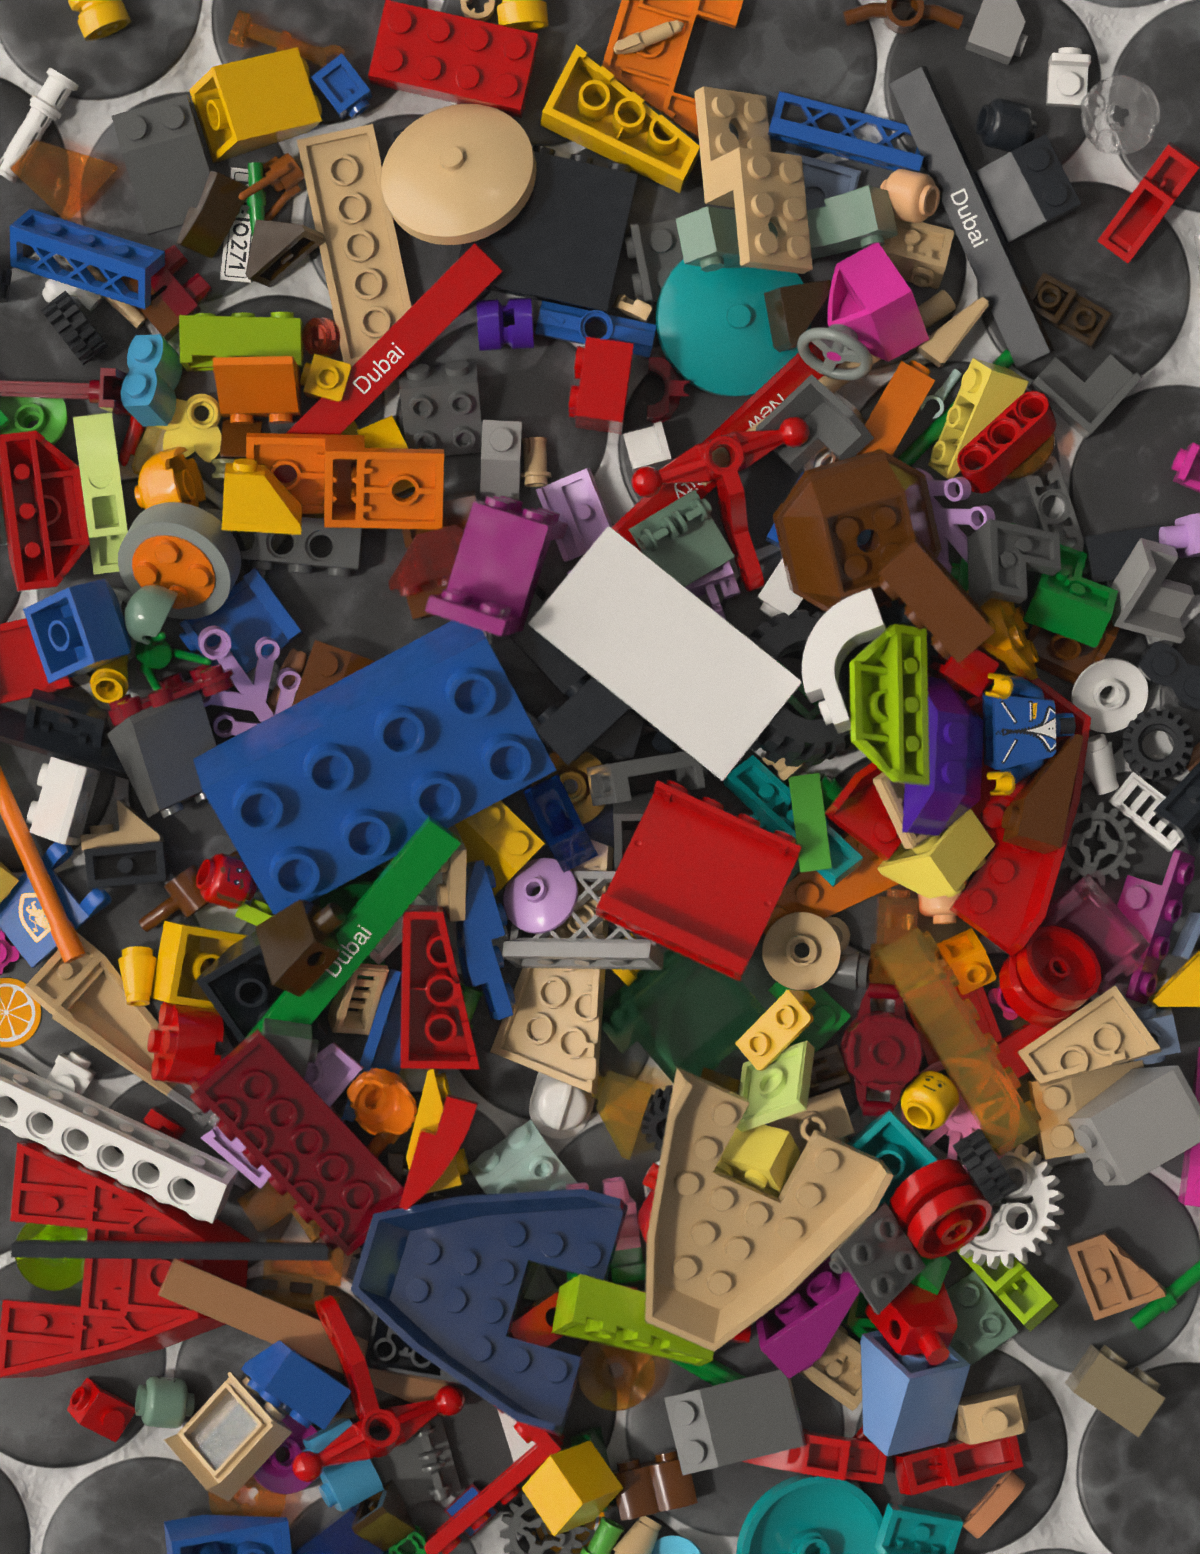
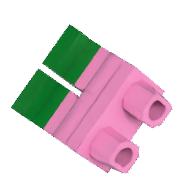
[566,1177,646,1284]

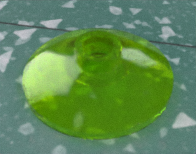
[15,1223,88,1291]

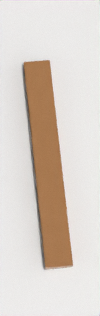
[158,1259,447,1417]

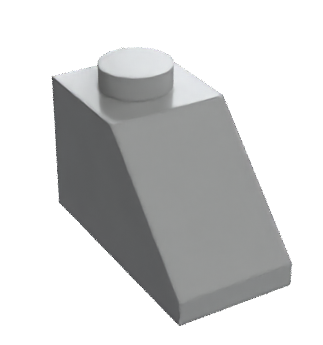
[965,0,1028,65]
[480,420,523,501]

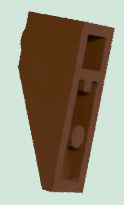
[1002,734,1083,854]

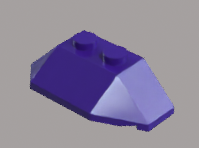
[902,676,984,836]

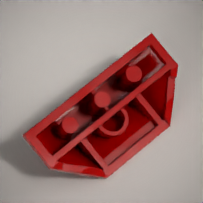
[0,431,90,592]

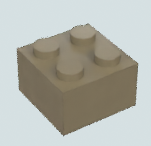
[1065,1344,1165,1437]

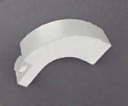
[802,588,886,734]

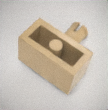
[768,1088,855,1156]

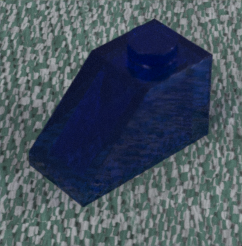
[523,774,598,873]

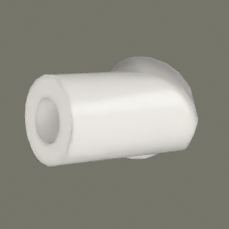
[42,279,103,311]

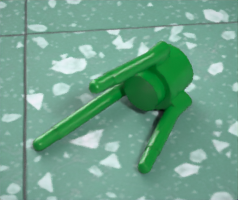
[135,632,212,691]

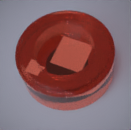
[303,317,340,356]

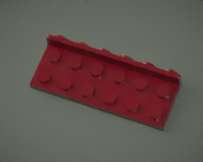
[188,1028,404,1256]

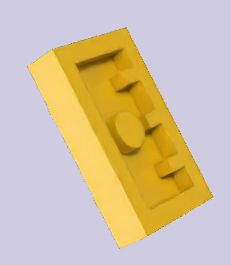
[735,989,817,1071]

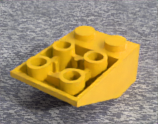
[406,1069,469,1194]

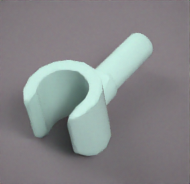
[921,369,962,419]

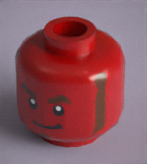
[196,853,257,909]

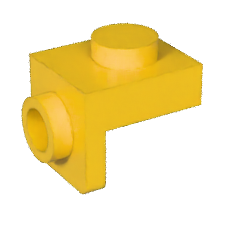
[300,354,351,402]

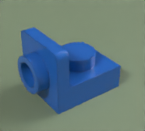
[311,53,373,120]

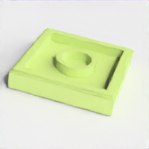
[737,1040,815,1132]

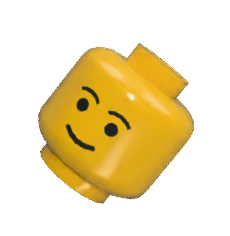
[901,1071,959,1130]

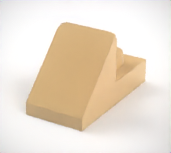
[80,800,164,851]

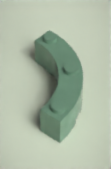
[676,185,898,272]

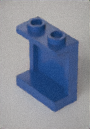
[179,568,304,675]

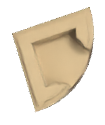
[611,294,652,323]

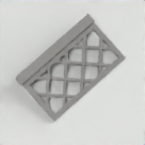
[502,871,664,970]

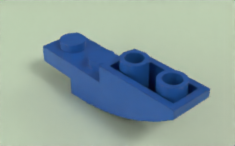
[456,860,515,1020]

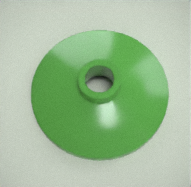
[0,397,68,445]

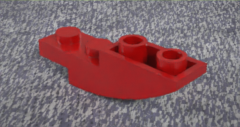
[741,1429,887,1484]

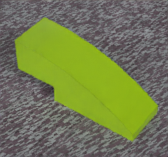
[957,1226,1059,1332]

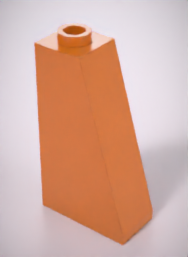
[856,360,935,456]

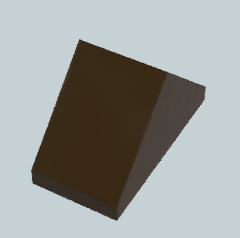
[245,219,326,288]
[764,280,832,352]
[351,1480,416,1552]

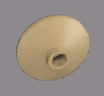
[762,912,841,990]

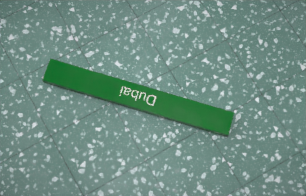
[243,816,461,1041]

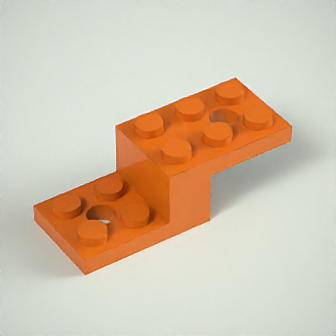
[246,433,444,530]

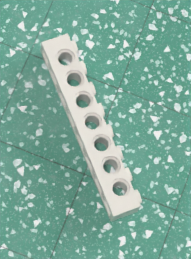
[0,1058,239,1223]

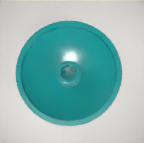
[655,259,811,397]
[736,1474,883,1554]

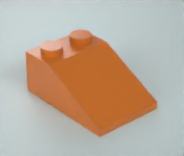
[213,356,302,424]

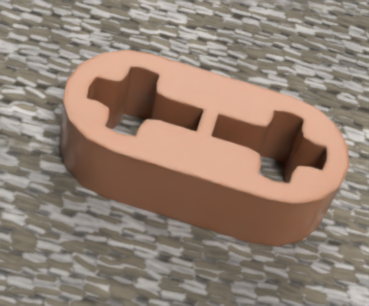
[963,1470,1026,1539]

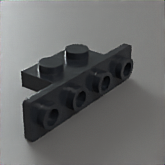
[0,688,129,780]

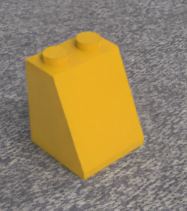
[189,47,322,163]

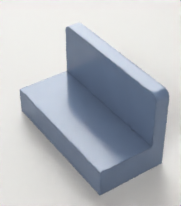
[1171,912,1200,959]

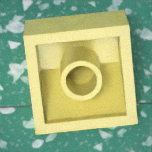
[877,808,995,899]

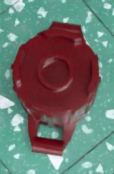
[840,983,924,1117]

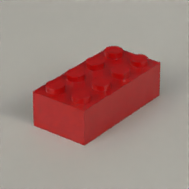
[368,0,539,118]

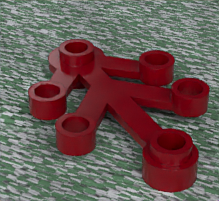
[108,663,234,726]

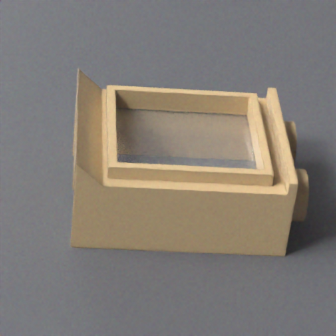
[164,1372,292,1502]

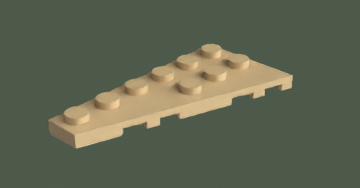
[490,833,614,1095]

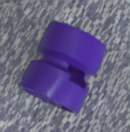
[477,298,534,351]

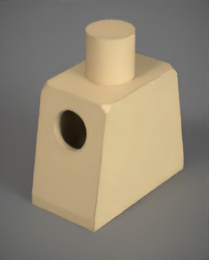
[953,1385,1029,1445]

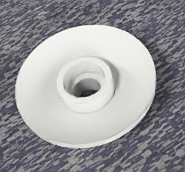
[1071,658,1148,733]

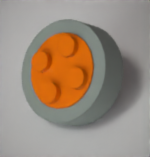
[118,502,241,619]

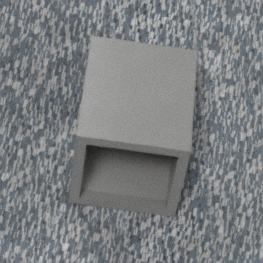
[1068,1065,1200,1186]

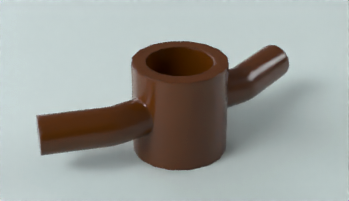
[843,0,964,34]
[139,851,242,932]

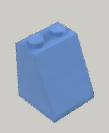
[860,1330,970,1456]

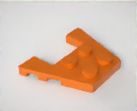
[602,0,744,139]

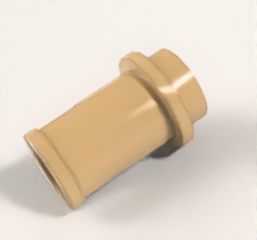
[520,437,551,487]

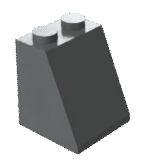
[107,690,216,819]

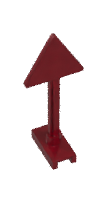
[0,368,132,416]

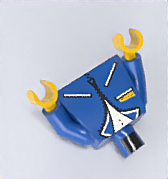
[982,673,1076,795]

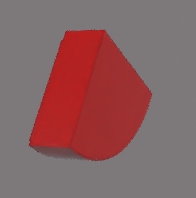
[143,1106,187,1140]

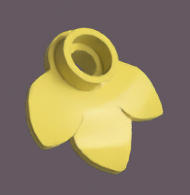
[155,394,221,463]

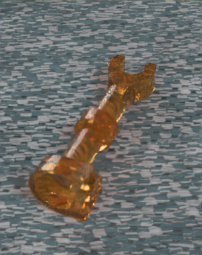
[228,9,345,69]

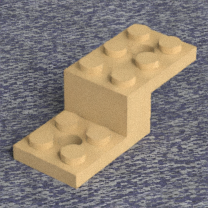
[694,86,813,274]

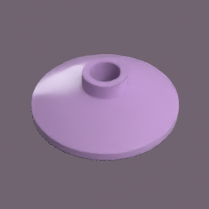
[503,858,578,934]

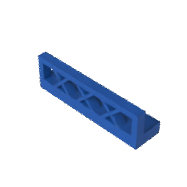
[768,91,924,172]
[10,209,165,309]
[342,968,402,1122]

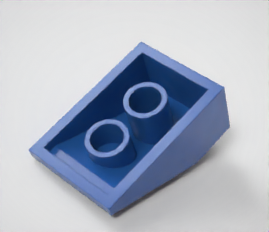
[164,1515,292,1554]

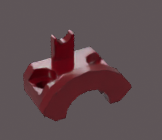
[647,357,689,425]

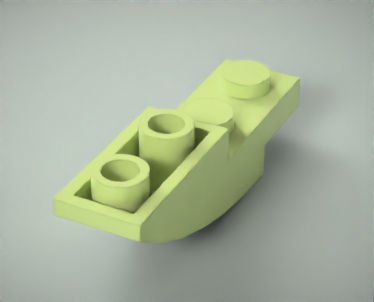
[73,412,128,575]

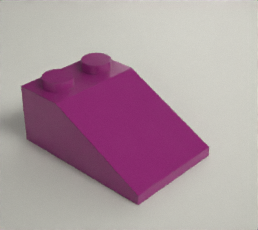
[756,1244,860,1379]

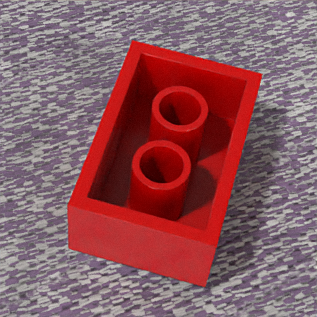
[568,337,634,434]

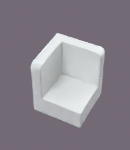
[623,421,671,473]

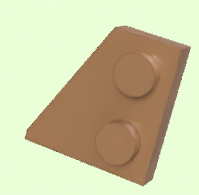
[1067,1232,1167,1320]

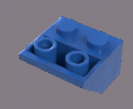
[241,1340,351,1430]

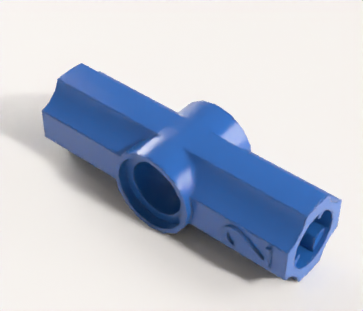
[535,301,656,359]

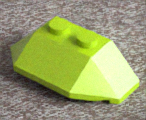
[850,624,930,786]

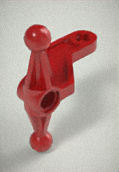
[631,416,810,592]
[292,1295,465,1482]

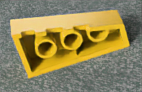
[540,44,700,193]

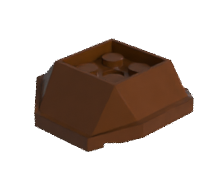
[773,449,942,612]

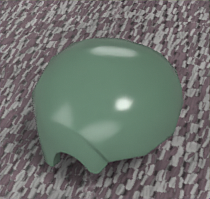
[125,585,178,644]

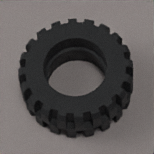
[747,610,864,767]

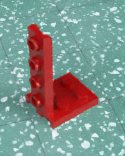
[425,1406,565,1554]

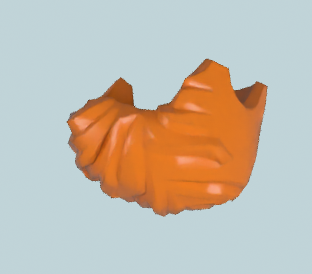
[346,1068,417,1135]

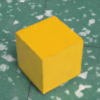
[522,1440,623,1536]

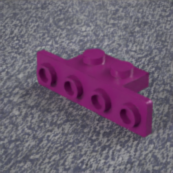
[1103,849,1195,1004]

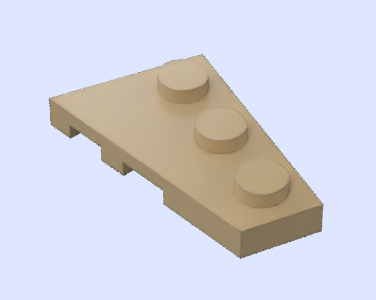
[1018,986,1162,1087]

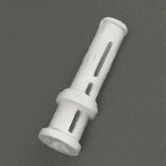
[0,67,79,183]

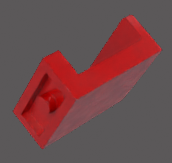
[0,618,75,705]

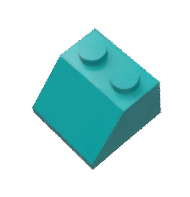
[847,1109,939,1208]

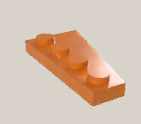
[763,832,899,935]

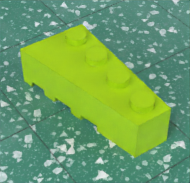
[552,1274,714,1366]

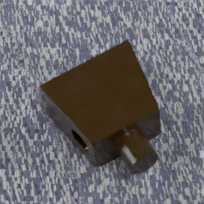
[255,900,347,997]

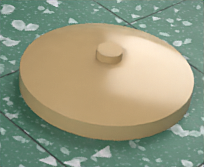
[381,104,537,245]

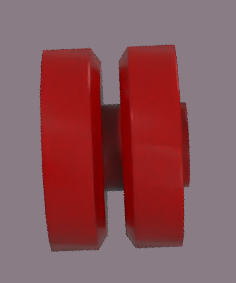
[999,926,1102,1028]
[889,1158,992,1259]

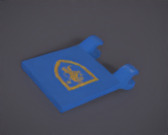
[0,842,112,968]

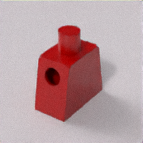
[865,1282,958,1365]

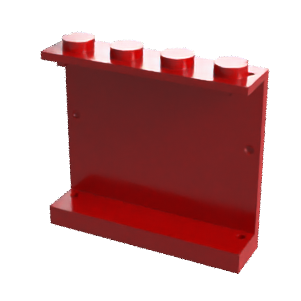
[596,780,801,982]

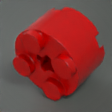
[147,1002,224,1085]

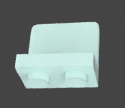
[469,1120,577,1195]

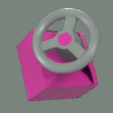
[797,243,929,381]

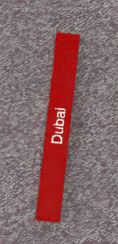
[274,243,503,483]

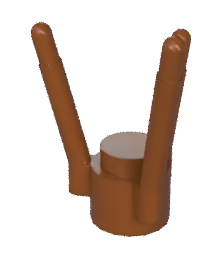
[239,153,305,221]

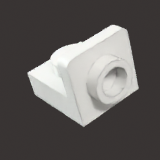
[1046,47,1091,108]
[47,1051,97,1096]

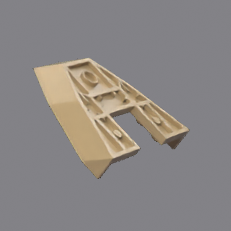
[645,1067,894,1352]

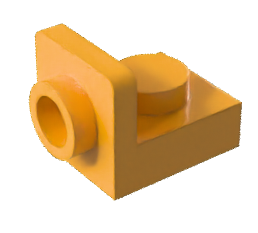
[937,928,996,995]

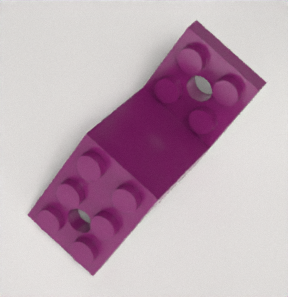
[425,495,568,636]

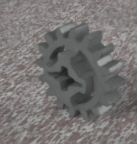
[1059,802,1136,886]
[500,1492,585,1554]

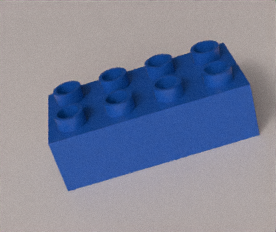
[193,620,556,915]

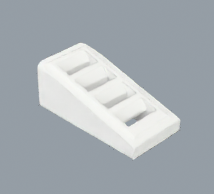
[1108,772,1181,852]

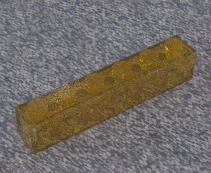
[874,928,1042,1156]

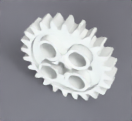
[959,1141,1064,1269]

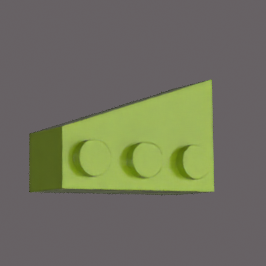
[179,312,304,372]

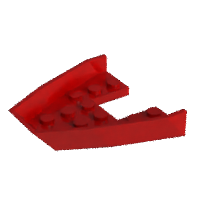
[825,676,1091,956]
[0,1140,250,1378]

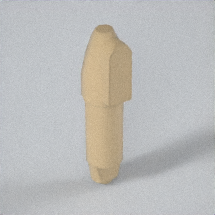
[613,20,684,54]

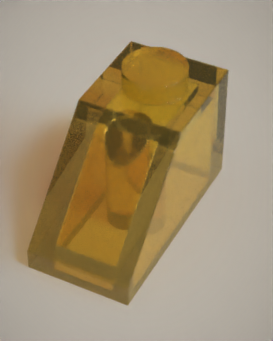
[591,1069,653,1160]

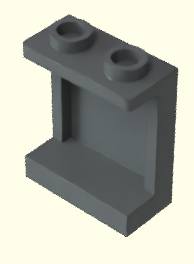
[586,751,708,806]

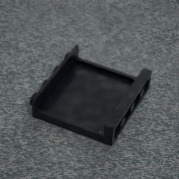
[458,145,638,313]

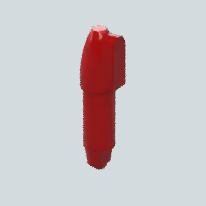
[119,416,147,466]

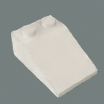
[26,757,100,845]

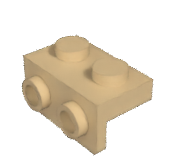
[799,1325,862,1411]

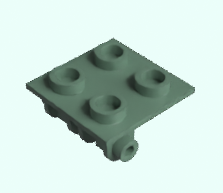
[629,490,735,587]
[947,1271,1019,1367]

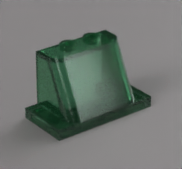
[601,949,766,1084]

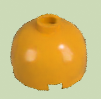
[134,446,206,509]

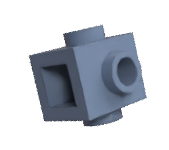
[1133,1005,1181,1064]

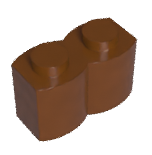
[611,1449,698,1521]

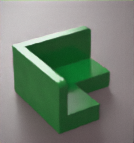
[1023,544,1118,647]

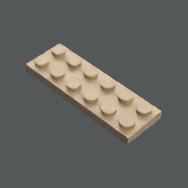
[297,124,422,367]

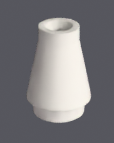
[1084,734,1119,795]

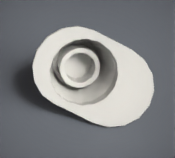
[529,1071,600,1139]

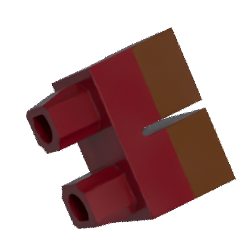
[121,245,212,342]

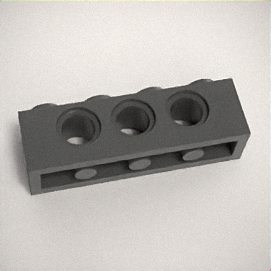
[206,509,364,578]

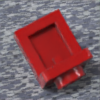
[67,1378,135,1443]

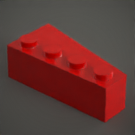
[400,905,480,1069]

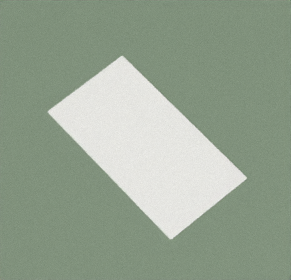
[529,526,801,780]

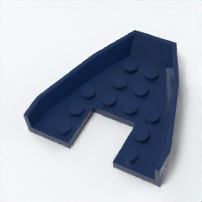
[350,1189,628,1436]

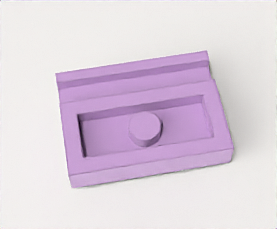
[536,468,613,562]

